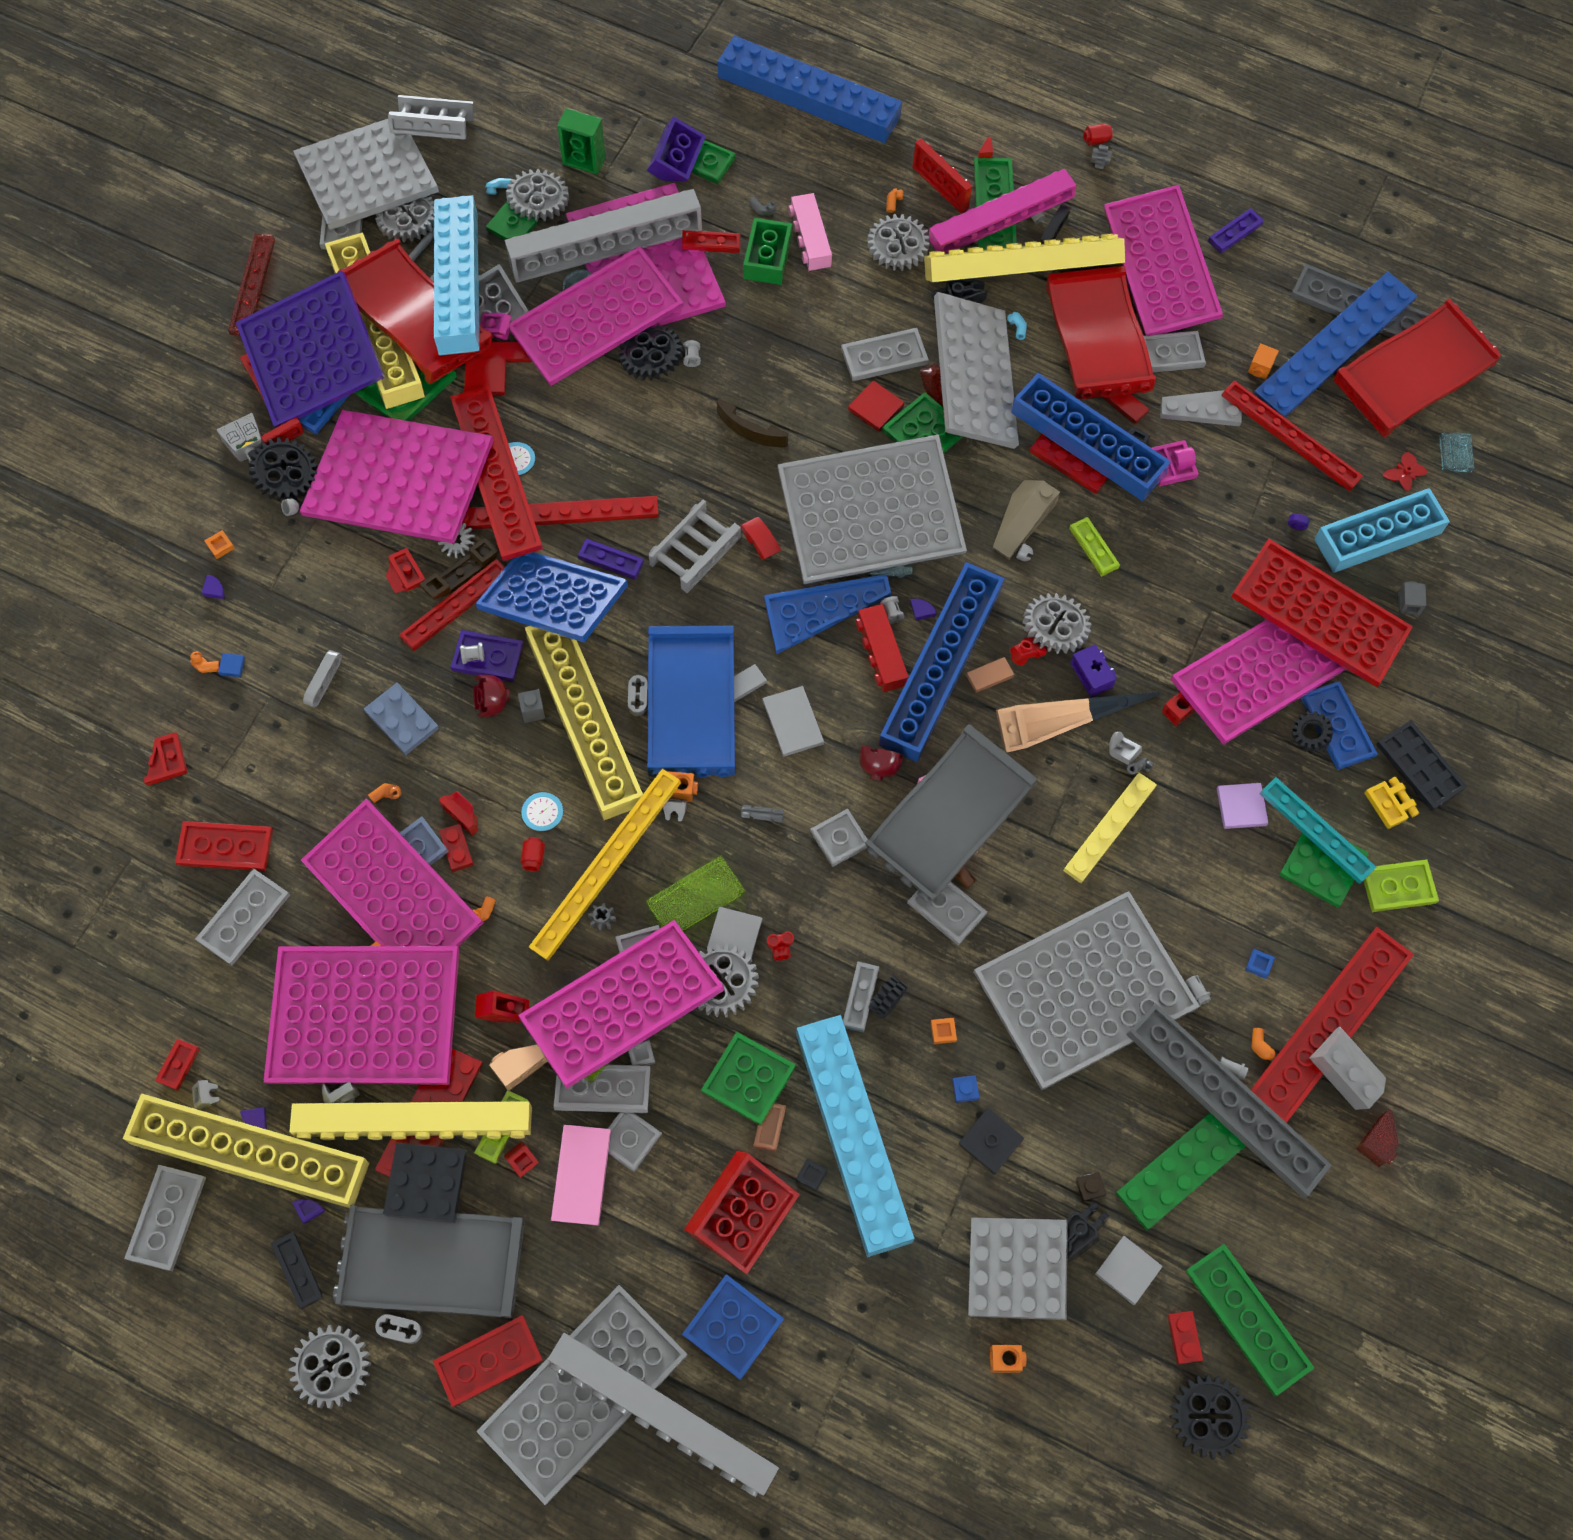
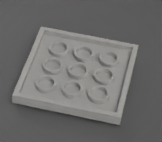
[968,1218,1068,1320]

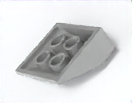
[478,264,529,338]

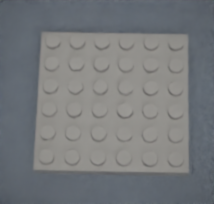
[293,119,439,230]

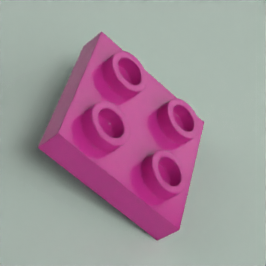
[1152,440,1199,487]

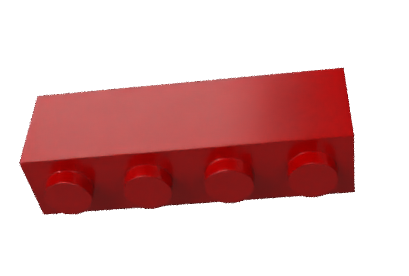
[855,604,909,693]

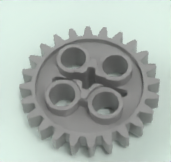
[506,169,569,222]
[376,196,434,242]
[867,214,930,271]
[1023,593,1091,654]
[698,944,759,1017]
[289,1325,371,1409]

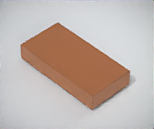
[966,657,1014,693]
[753,1103,786,1152]

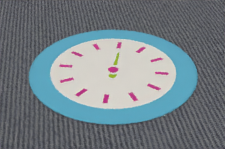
[509,442,535,475]
[521,792,563,831]

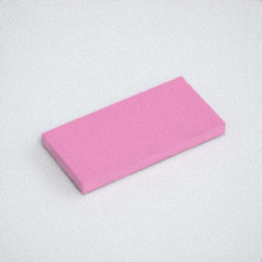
[551,1125,611,1226]

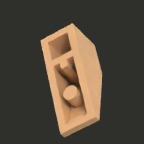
[490,1045,548,1091]

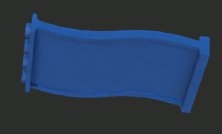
[647,626,735,778]

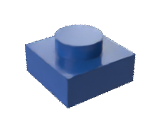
[952,1075,979,1103]

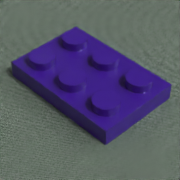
[451,630,524,682]

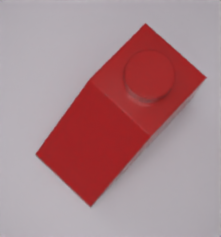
[475,990,530,1023]

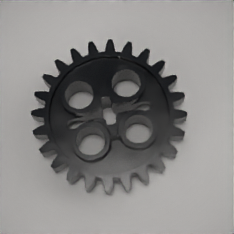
[618,324,683,381]
[249,437,317,501]
[1169,1375,1251,1459]

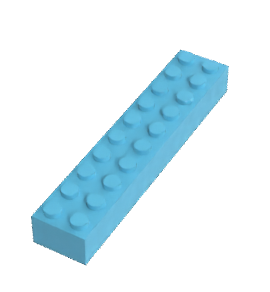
[434,195,480,355]
[796,1015,914,1257]

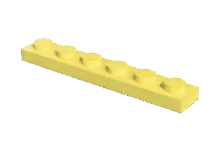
[1063,772,1157,884]

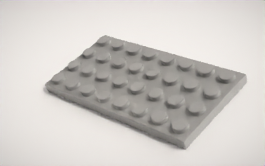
[934,292,1019,449]
[476,1285,688,1505]

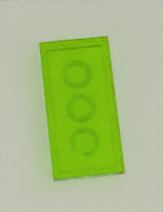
[646,856,745,931]

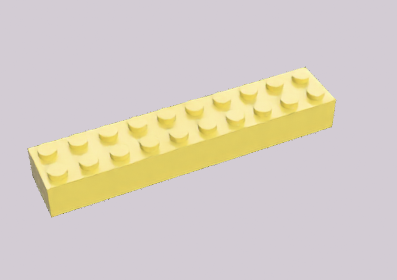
[325,232,425,409]
[924,234,1125,282]
[525,626,643,821]
[123,1094,369,1208]

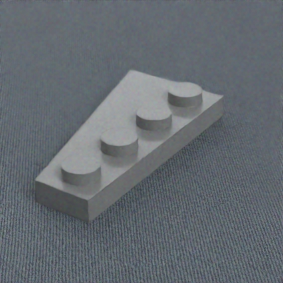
[1160,390,1242,426]

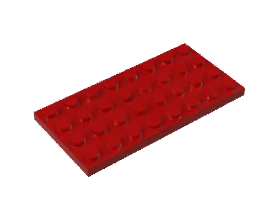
[1231,539,1413,687]

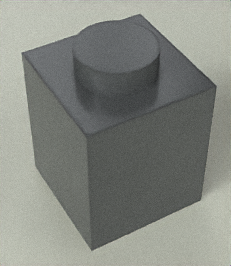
[1398,581,1426,616]
[518,689,546,723]

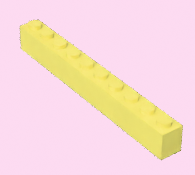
[290,1102,532,1141]

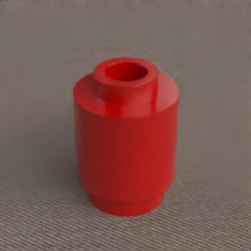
[1083,123,1113,146]
[520,837,545,871]

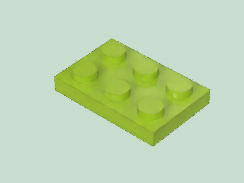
[1364,860,1439,912]

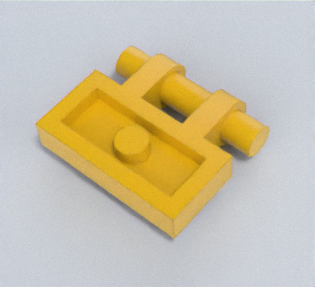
[1365,777,1420,829]

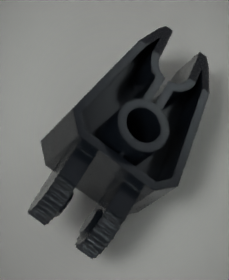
[931,278,988,306]
[1067,1202,1110,1263]

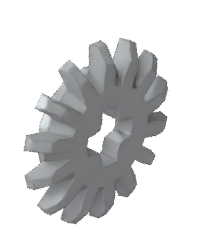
[438,523,475,558]

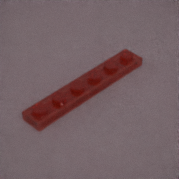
[228,233,275,336]

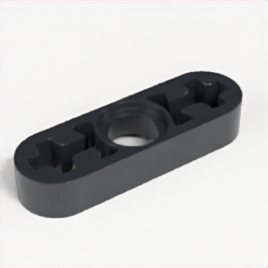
[1039,203,1071,244]

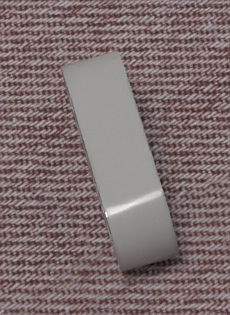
[628,675,648,716]
[375,1315,423,1344]

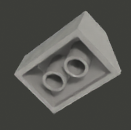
[1310,1027,1386,1110]

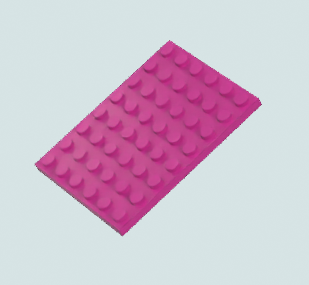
[566,183,726,328]
[300,410,494,544]
[264,946,460,1085]

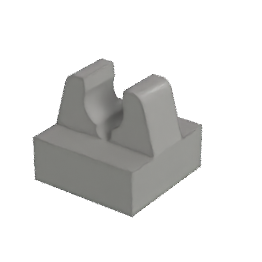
[663,798,687,821]
[192,1080,219,1110]

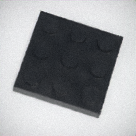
[383,1143,468,1223]

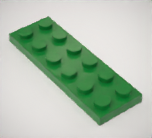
[973,158,1017,250]
[1115,1113,1246,1231]
[1185,1244,1314,1397]

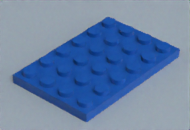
[476,552,628,643]

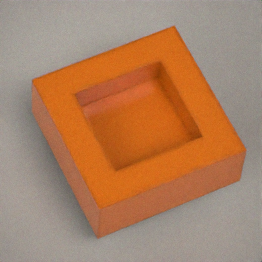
[204,530,235,559]
[930,1018,957,1044]

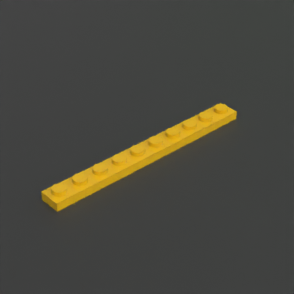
[529,769,681,961]

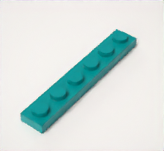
[1260,777,1376,884]

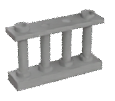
[388,95,474,140]
[649,500,741,593]

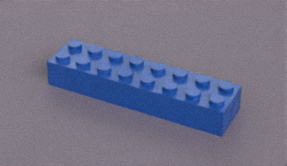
[1011,373,1171,501]

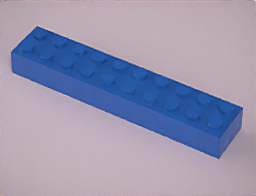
[718,35,902,143]
[879,562,1005,763]

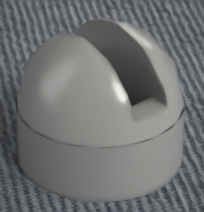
[281,499,299,516]
[1016,543,1033,562]

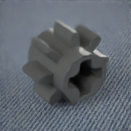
[1091,144,1112,169]
[588,903,616,933]

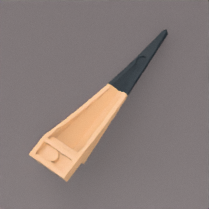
[996,692,1160,753]

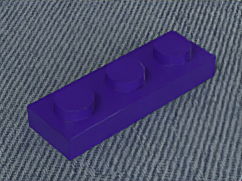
[1208,208,1264,254]
[578,539,644,580]

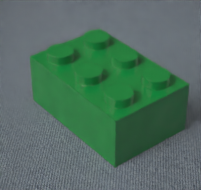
[557,108,606,175]
[743,218,792,285]

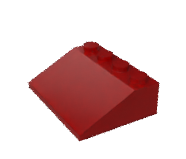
[684,1151,800,1275]

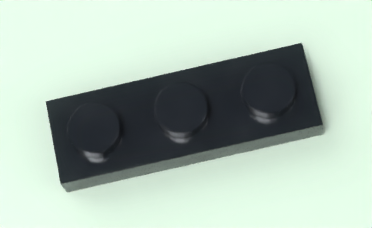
[271,1232,324,1310]

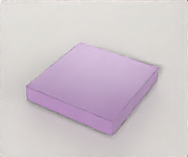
[1217,783,1268,829]

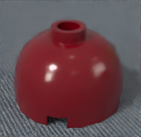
[473,674,510,718]
[859,746,904,781]

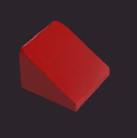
[978,137,993,158]
[504,1142,539,1178]

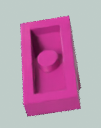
[480,313,512,340]

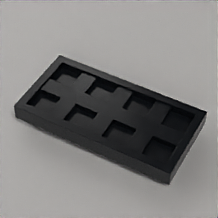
[1376,720,1467,811]

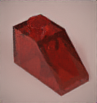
[919,363,943,407]
[1356,1109,1399,1167]

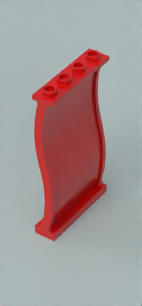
[337,239,493,384]
[1046,266,1156,400]
[1333,298,1501,438]

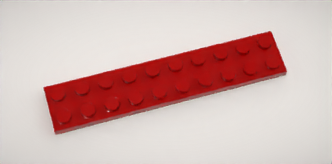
[450,385,543,561]
[1251,927,1414,1123]

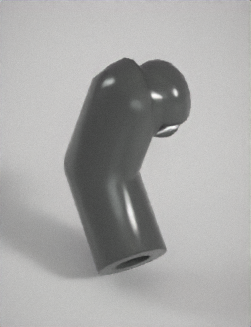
[749,197,776,216]
[1127,757,1154,774]

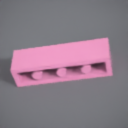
[788,193,832,271]

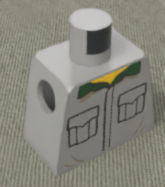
[216,413,263,461]

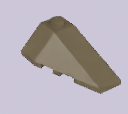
[992,480,1060,560]

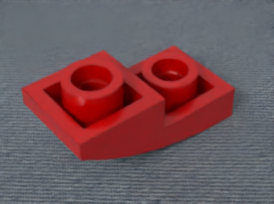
[740,517,781,560]

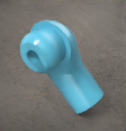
[485,178,511,195]
[1007,312,1027,340]

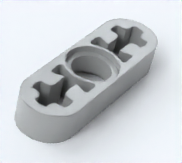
[303,650,342,708]

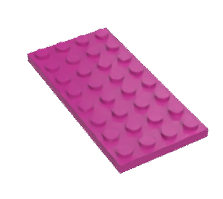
[1104,185,1223,336]
[509,246,684,386]
[1170,620,1347,745]
[301,799,484,947]
[518,920,724,1089]

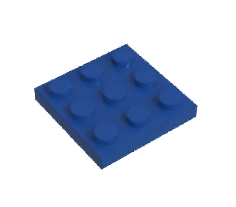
[682,1274,784,1381]

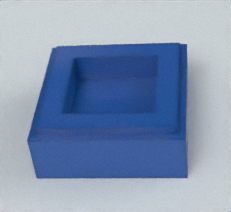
[218,653,245,677]
[1245,949,1275,979]

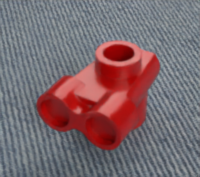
[1010,637,1047,665]
[767,932,794,961]

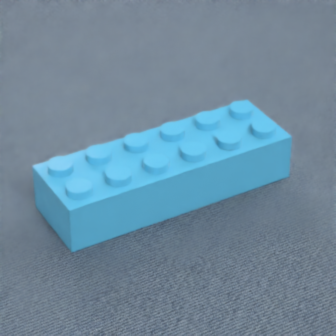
[1314,488,1450,573]

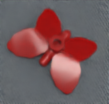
[1383,452,1427,491]

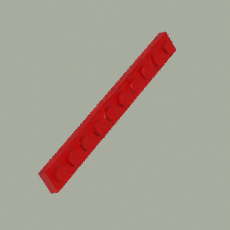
[461,496,659,530]

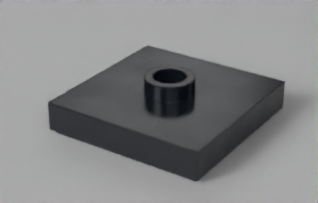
[958,1108,1024,1175]

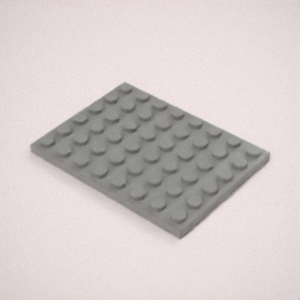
[777,435,967,584]
[974,891,1200,1090]

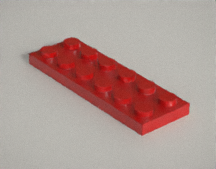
[375,1048,483,1178]

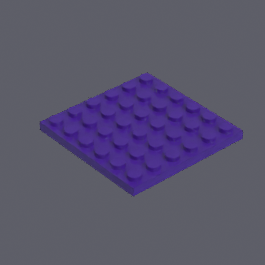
[236,271,385,428]

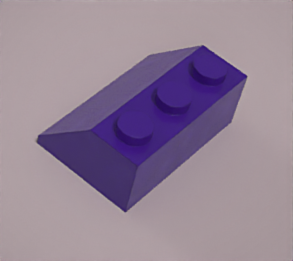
[647,116,706,182]

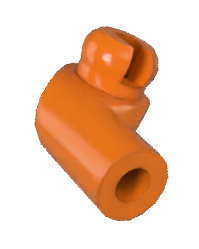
[886,188,903,213]
[190,652,220,673]
[368,783,401,803]
[473,896,496,921]
[1251,1028,1275,1060]

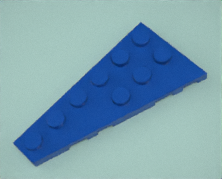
[764,574,891,655]

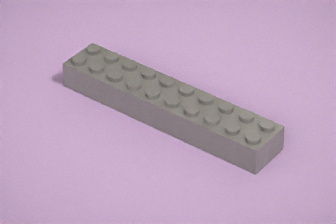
[505,189,702,283]
[548,1333,779,1497]

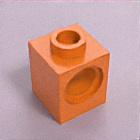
[1247,343,1279,380]
[668,771,698,802]
[990,1345,1026,1373]

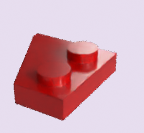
[144,732,188,786]

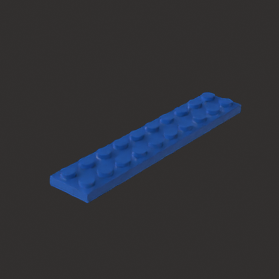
[1253,271,1417,417]

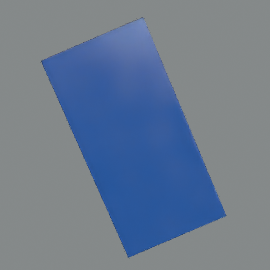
[1301,681,1378,770]

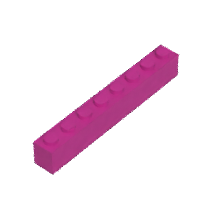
[929,169,1076,254]

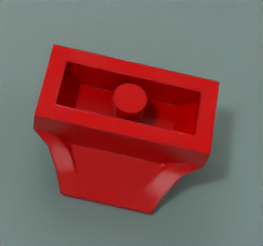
[386,547,426,593]
[439,791,478,836]

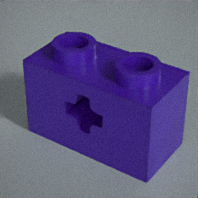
[1070,644,1116,698]

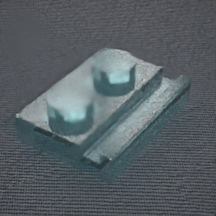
[1440,432,1474,472]

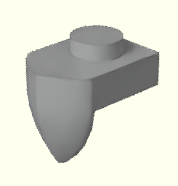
[1109,732,1142,765]
[322,1082,360,1103]

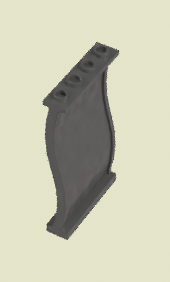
[865,724,1037,903]
[333,1205,525,1319]

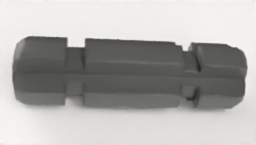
[741,805,784,822]

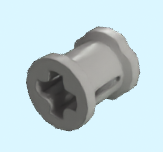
[683,340,701,367]
[880,596,904,624]
[460,642,485,664]

